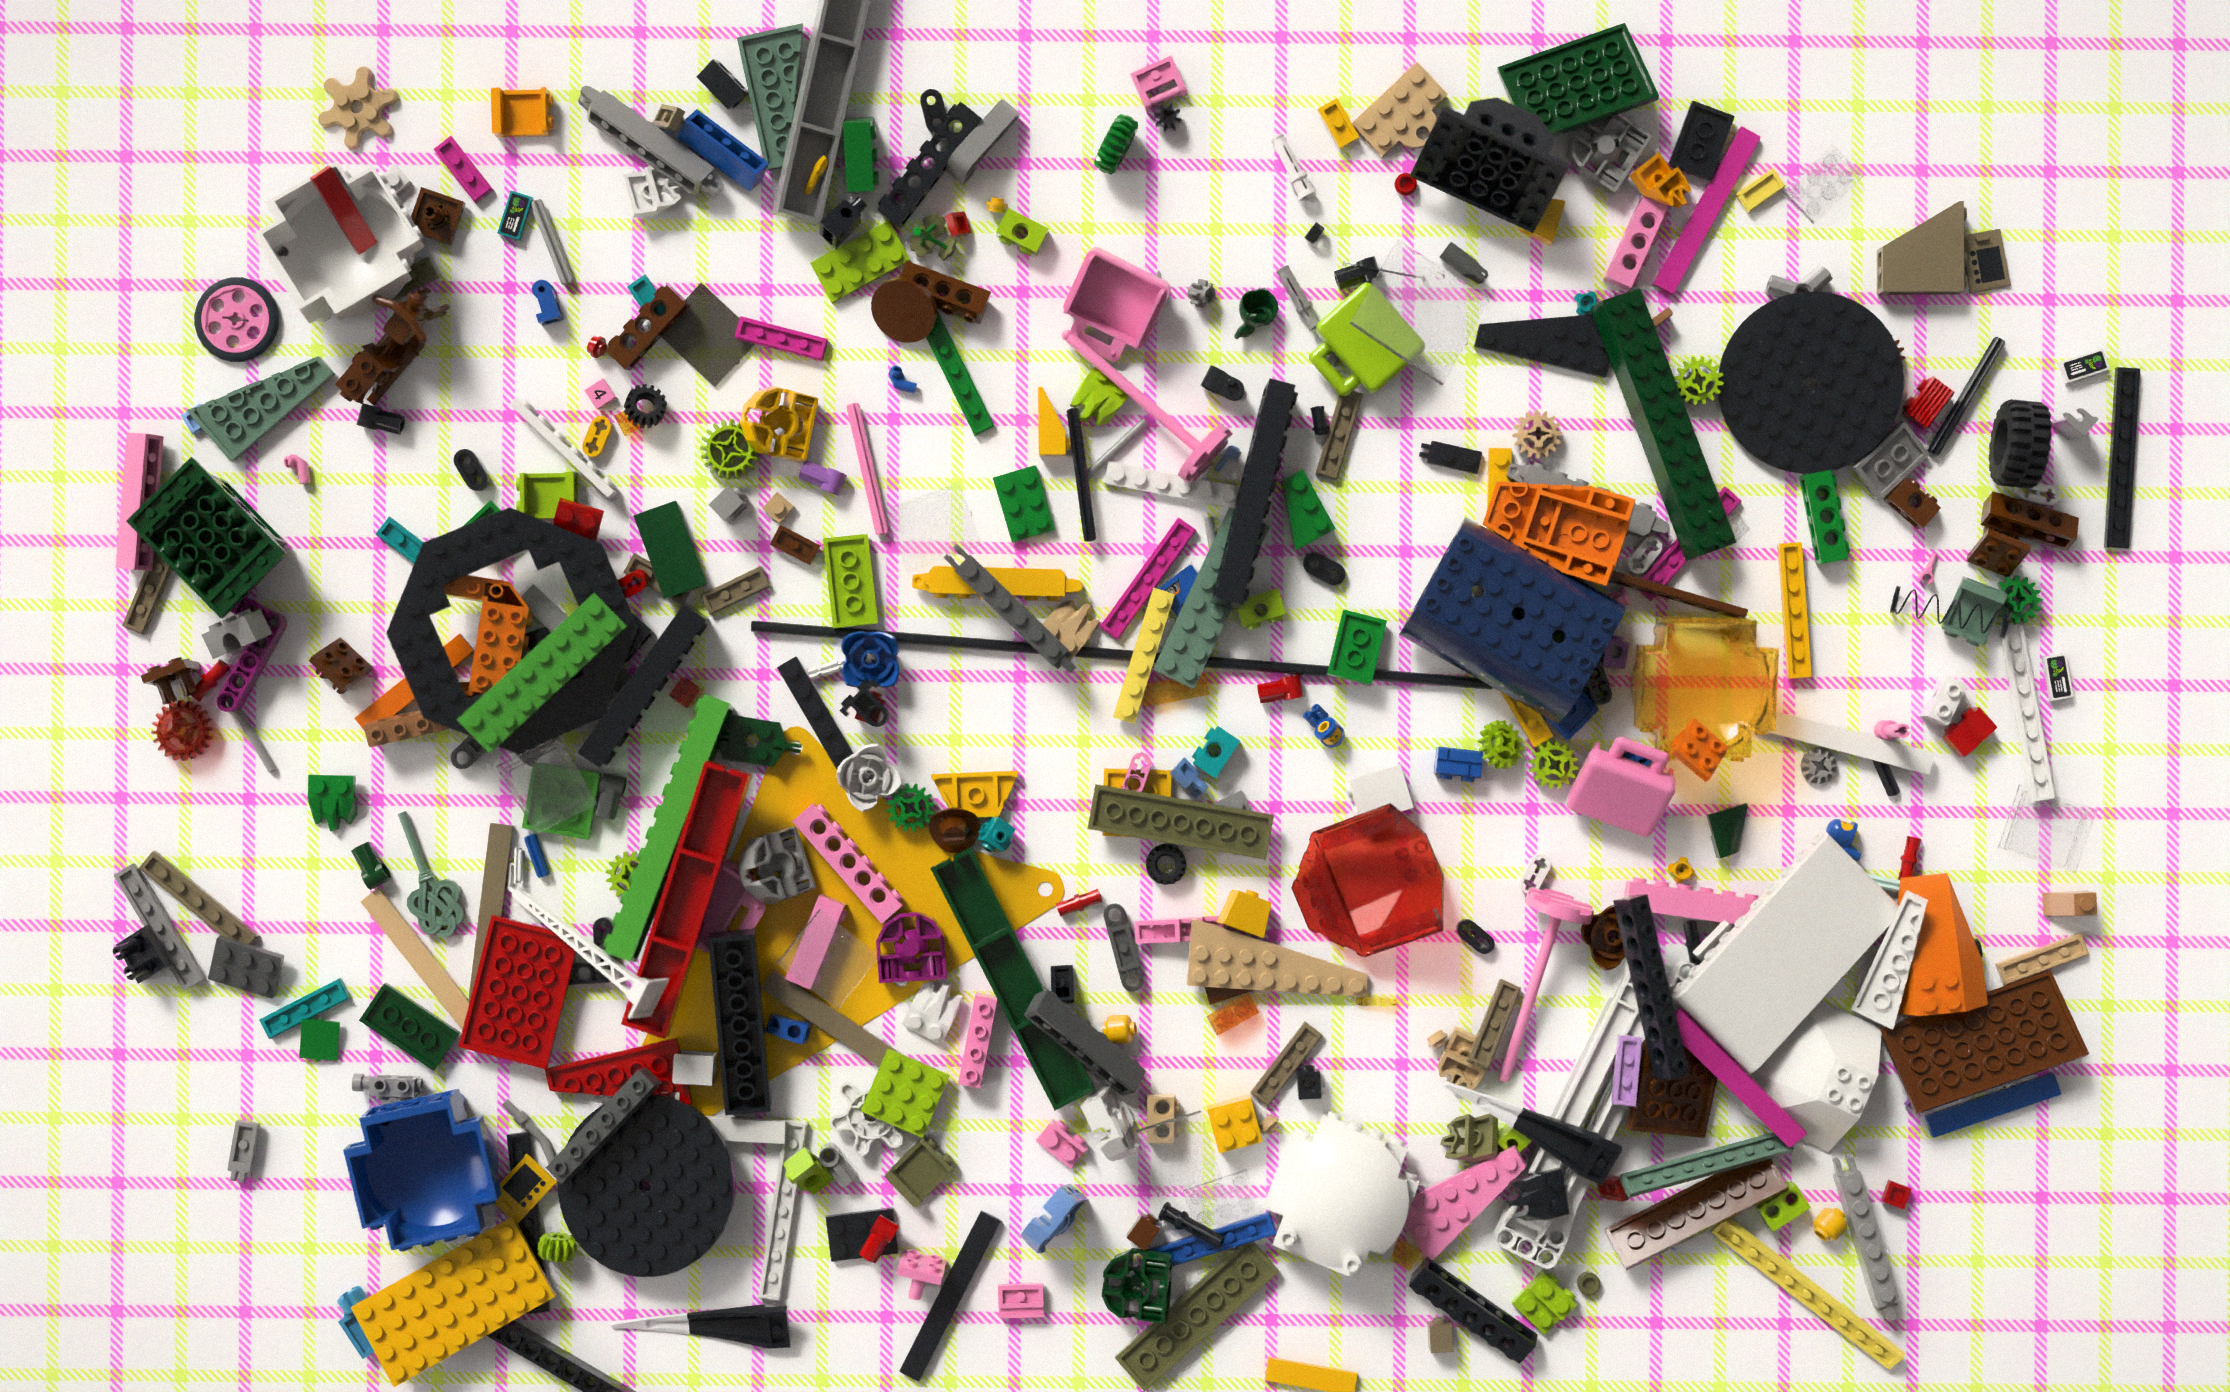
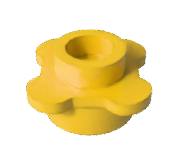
[1668,857,1695,883]

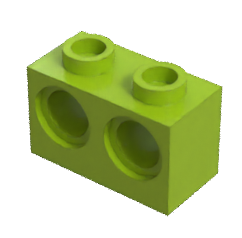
[1755,1181,1811,1232]

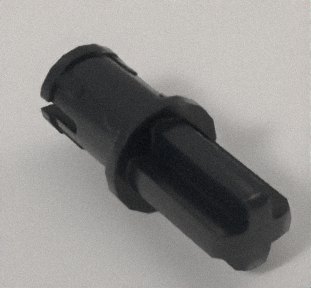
[1683,920,1702,966]

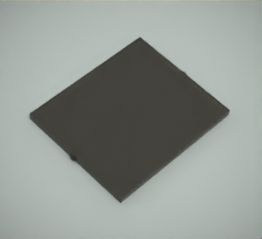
[661,283,755,387]

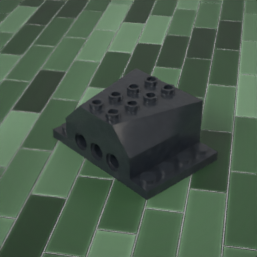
[1410,97,1570,233]

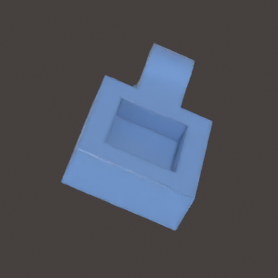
[1170,757,1209,799]

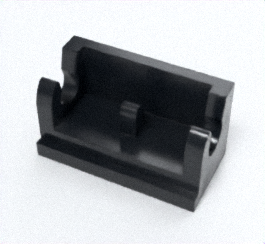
[696,59,749,110]

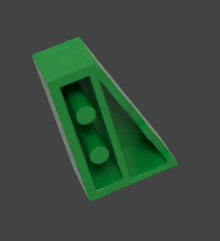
[843,117,879,192]
[1281,469,1336,551]

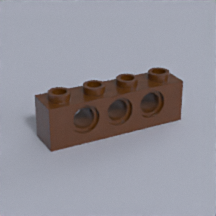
[899,260,991,324]
[605,285,691,370]
[1981,491,2079,551]

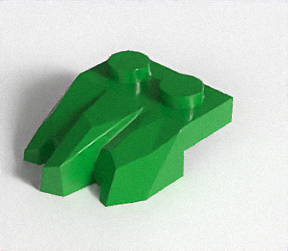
[308,774,358,832]

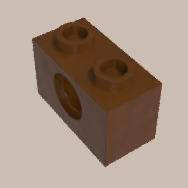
[1883,478,1941,529]

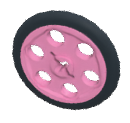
[194,277,279,362]

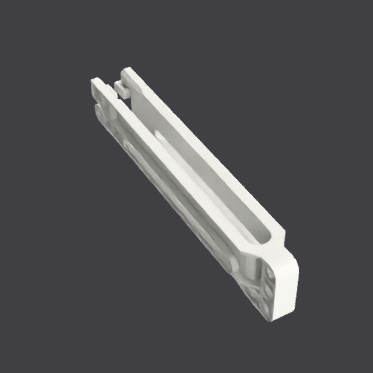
[1494,958,1695,1269]

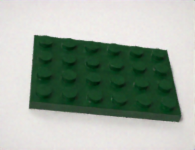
[1497,23,1659,137]

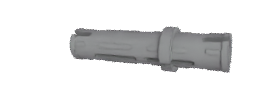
[1276,265,1320,330]

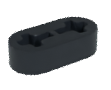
[1456,919,1495,954]

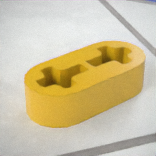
[582,416,613,458]

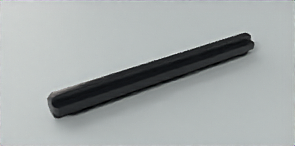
[1927,337,2006,457]
[1066,408,1096,542]

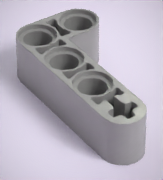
[945,99,1020,185]

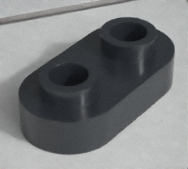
[920,89,948,134]
[453,449,490,491]
[1303,552,1346,586]

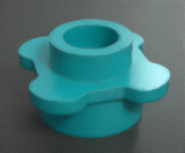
[1574,291,1597,315]

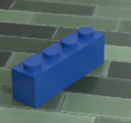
[678,109,769,192]

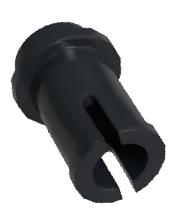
[1310,406,1329,435]

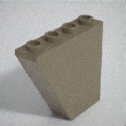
[1876,201,1967,295]

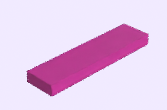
[735,316,828,362]

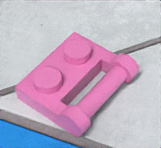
[1130,55,1188,112]

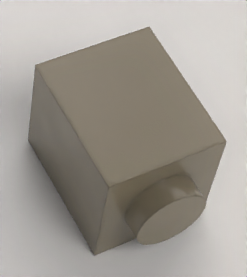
[1427,1317,1454,1353]

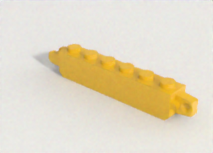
[912,566,1083,601]

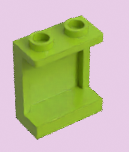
[516,472,578,519]

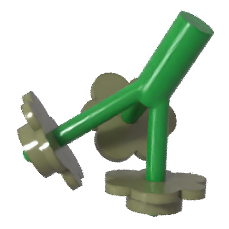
[910,213,957,261]

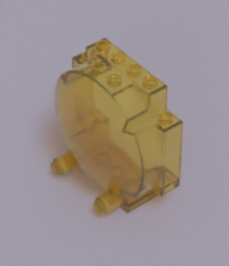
[1631,616,1779,762]

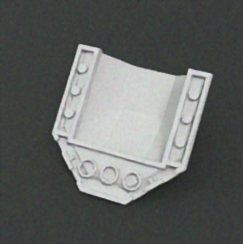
[1739,1001,1882,1152]

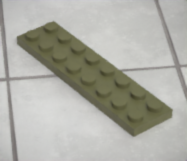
[1087,784,1274,860]
[1115,1242,1279,1392]

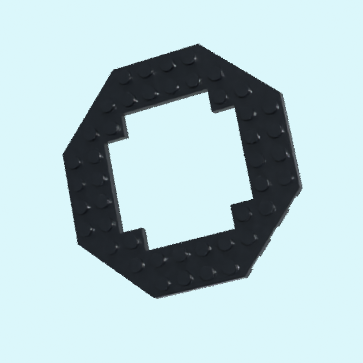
[386,507,638,754]

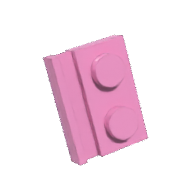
[998,1283,1044,1319]

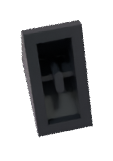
[1050,965,1075,1003]

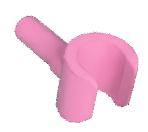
[1918,553,1937,584]

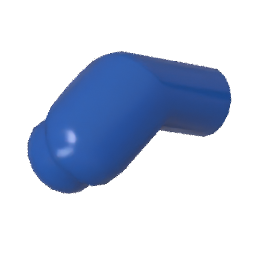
[889,365,917,394]

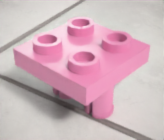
[896,1249,947,1300]

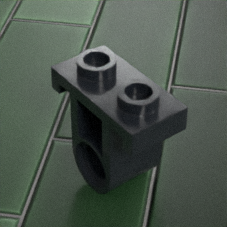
[840,678,890,727]

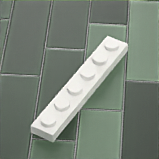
[510,397,618,499]
[1104,461,1239,509]

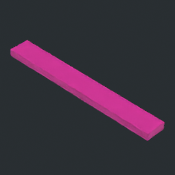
[1652,126,1761,295]
[1675,1008,1807,1148]

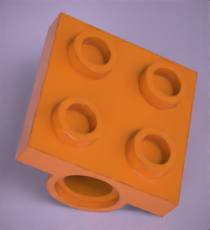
[1671,718,1729,782]

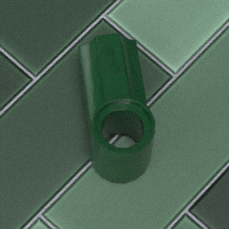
[351,841,391,890]

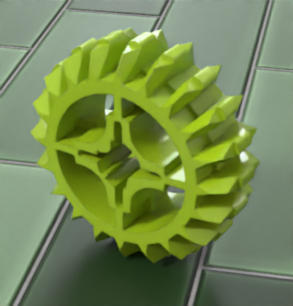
[700,419,760,480]

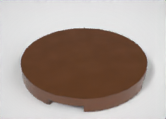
[871,277,938,343]

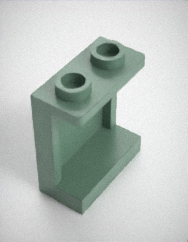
[1941,576,2007,647]

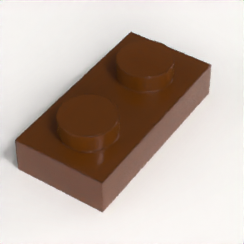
[770,525,821,566]

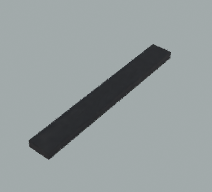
[2104,367,2140,549]
[507,1132,551,1314]
[899,1210,1001,1382]

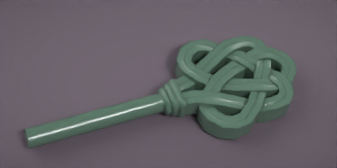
[398,811,465,938]

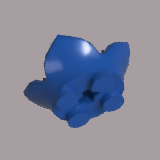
[841,631,900,688]

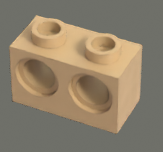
[1147,1094,1179,1143]

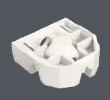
[1081,1085,1139,1162]

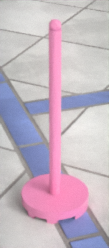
[1062,330,1233,484]
[1499,887,1594,1082]

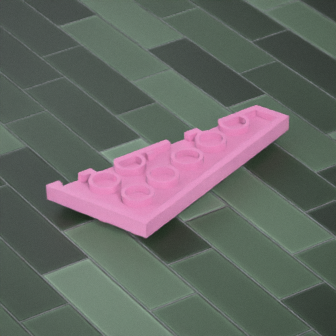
[1405,1145,1526,1260]

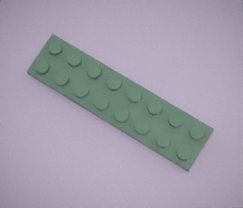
[1153,507,1270,690]

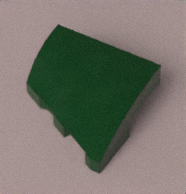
[1706,803,1748,859]

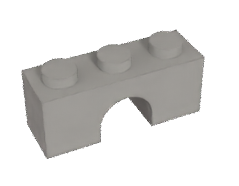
[201,609,272,659]

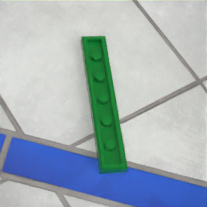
[926,310,995,436]

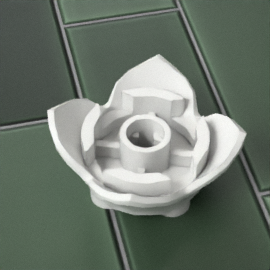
[836,744,903,812]

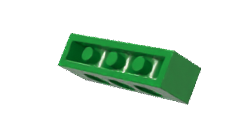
[1799,470,1850,565]

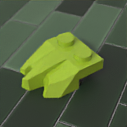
[1070,367,1129,426]

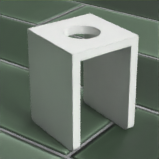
[672,1050,718,1086]

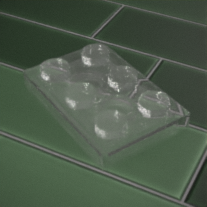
[1782,144,1864,224]
[1183,1169,1261,1230]

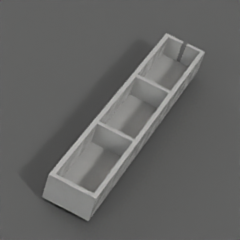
[772,0,870,226]

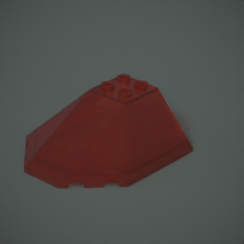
[1291,803,1444,958]

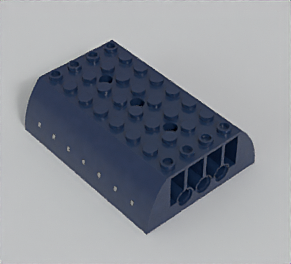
[1399,516,1626,723]

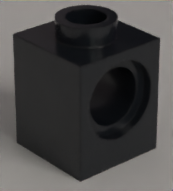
[1296,1065,1322,1100]

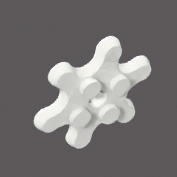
[830,1077,903,1156]

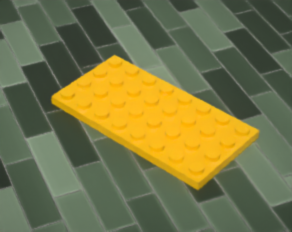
[351,1216,556,1387]

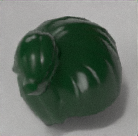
[1234,287,1279,340]

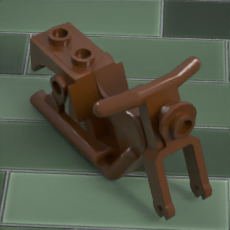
[335,288,450,406]

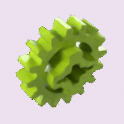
[1674,356,1724,406]
[1478,720,1524,770]
[1528,740,1579,789]
[605,851,640,897]

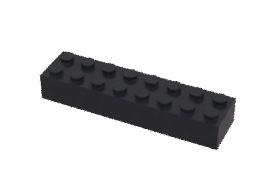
[577,602,709,768]
[708,928,772,1116]

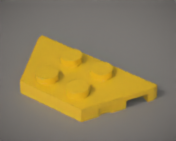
[931,770,1018,817]

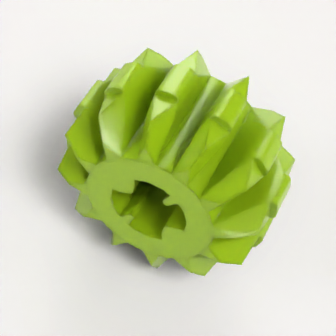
[538,1232,577,1263]

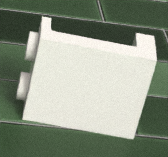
[1345,764,1414,823]

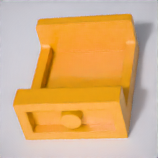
[491,87,554,137]

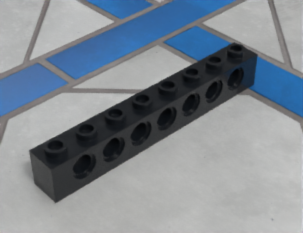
[1613,894,1689,1080]

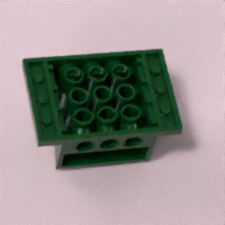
[126,457,288,619]

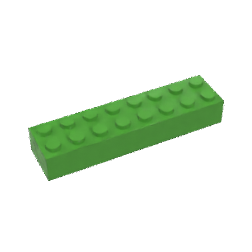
[457,593,626,754]

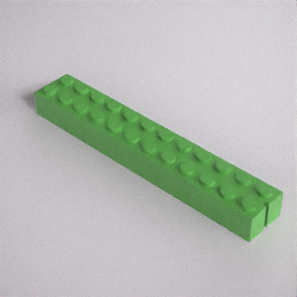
[603,694,734,963]

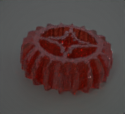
[150,700,215,761]

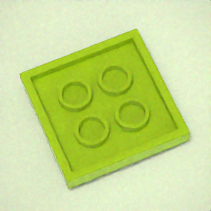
[861,1048,950,1138]

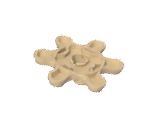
[318,66,399,150]

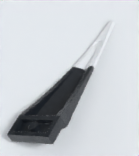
[1444,1082,1622,1185]
[610,1304,791,1349]

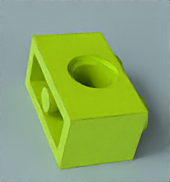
[996,208,1049,256]
[1237,588,1286,631]
[783,1147,834,1195]

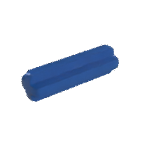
[524,834,550,878]

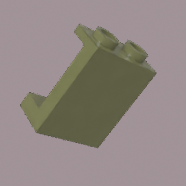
[884,1135,955,1209]

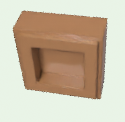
[1652,307,1673,328]

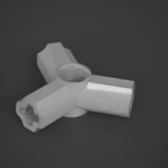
[1765,264,1833,298]

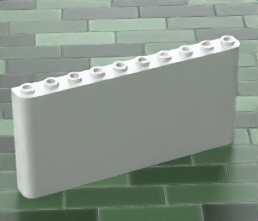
[1671,832,1899,1073]

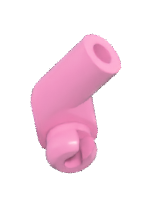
[283,454,311,484]

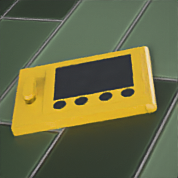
[494,1154,557,1224]

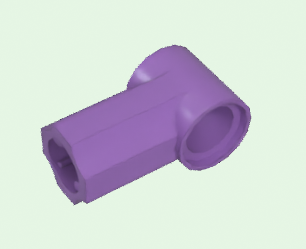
[798,460,847,496]

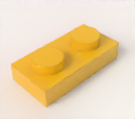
[1317,98,1359,150]

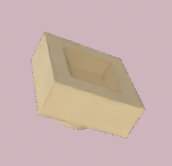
[762,492,795,524]

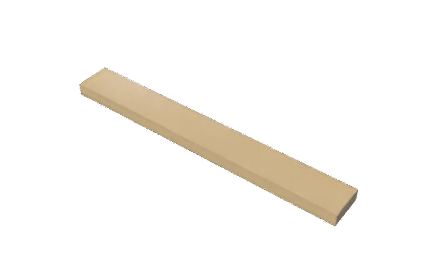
[360,887,469,1030]

